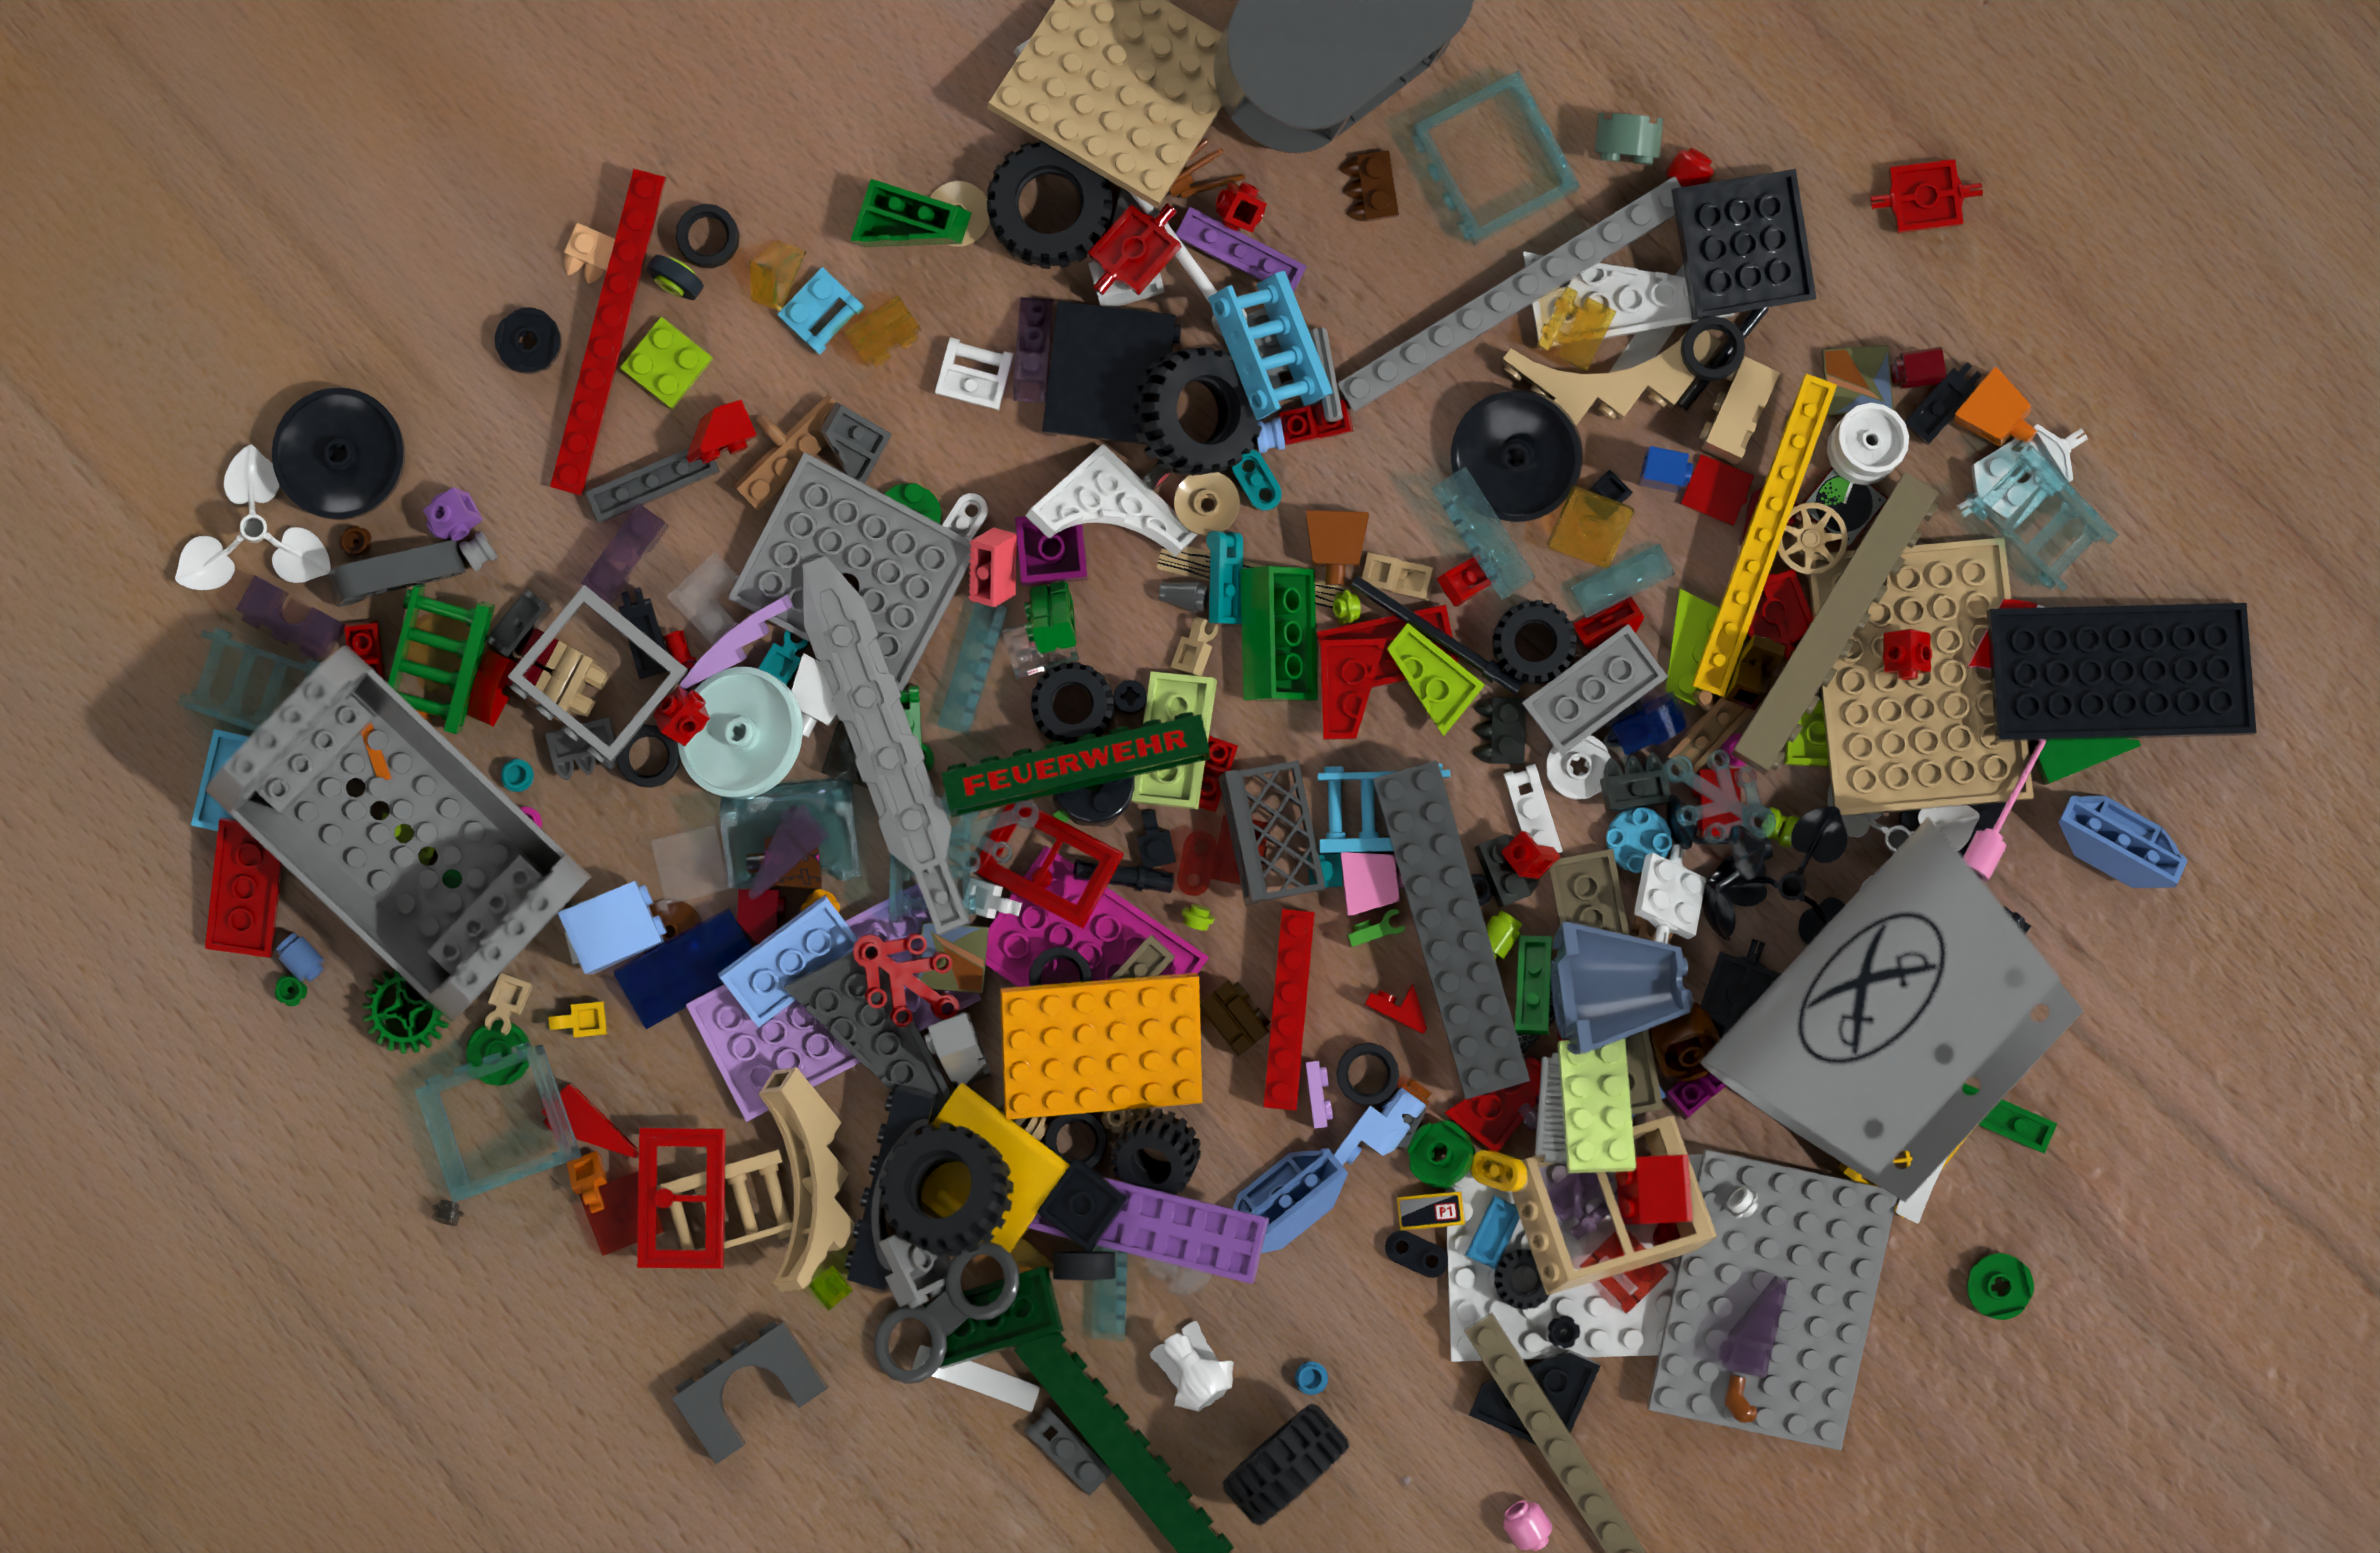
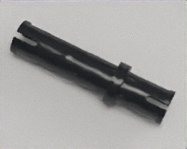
[1073,858,1174,893]

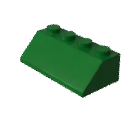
[1240,566,1318,702]

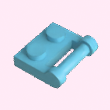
[777,267,865,355]

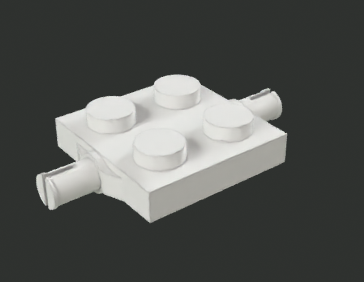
[1634,844,1706,944]

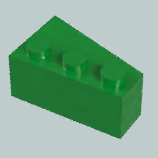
[850,179,972,247]

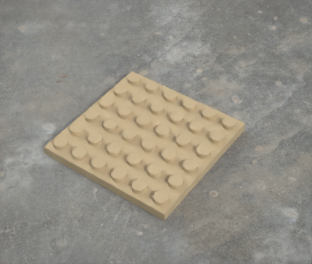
[987,0,1222,208]

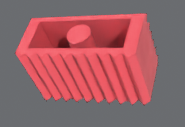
[968,527,1017,607]

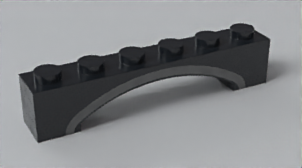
[844,1085,939,1291]

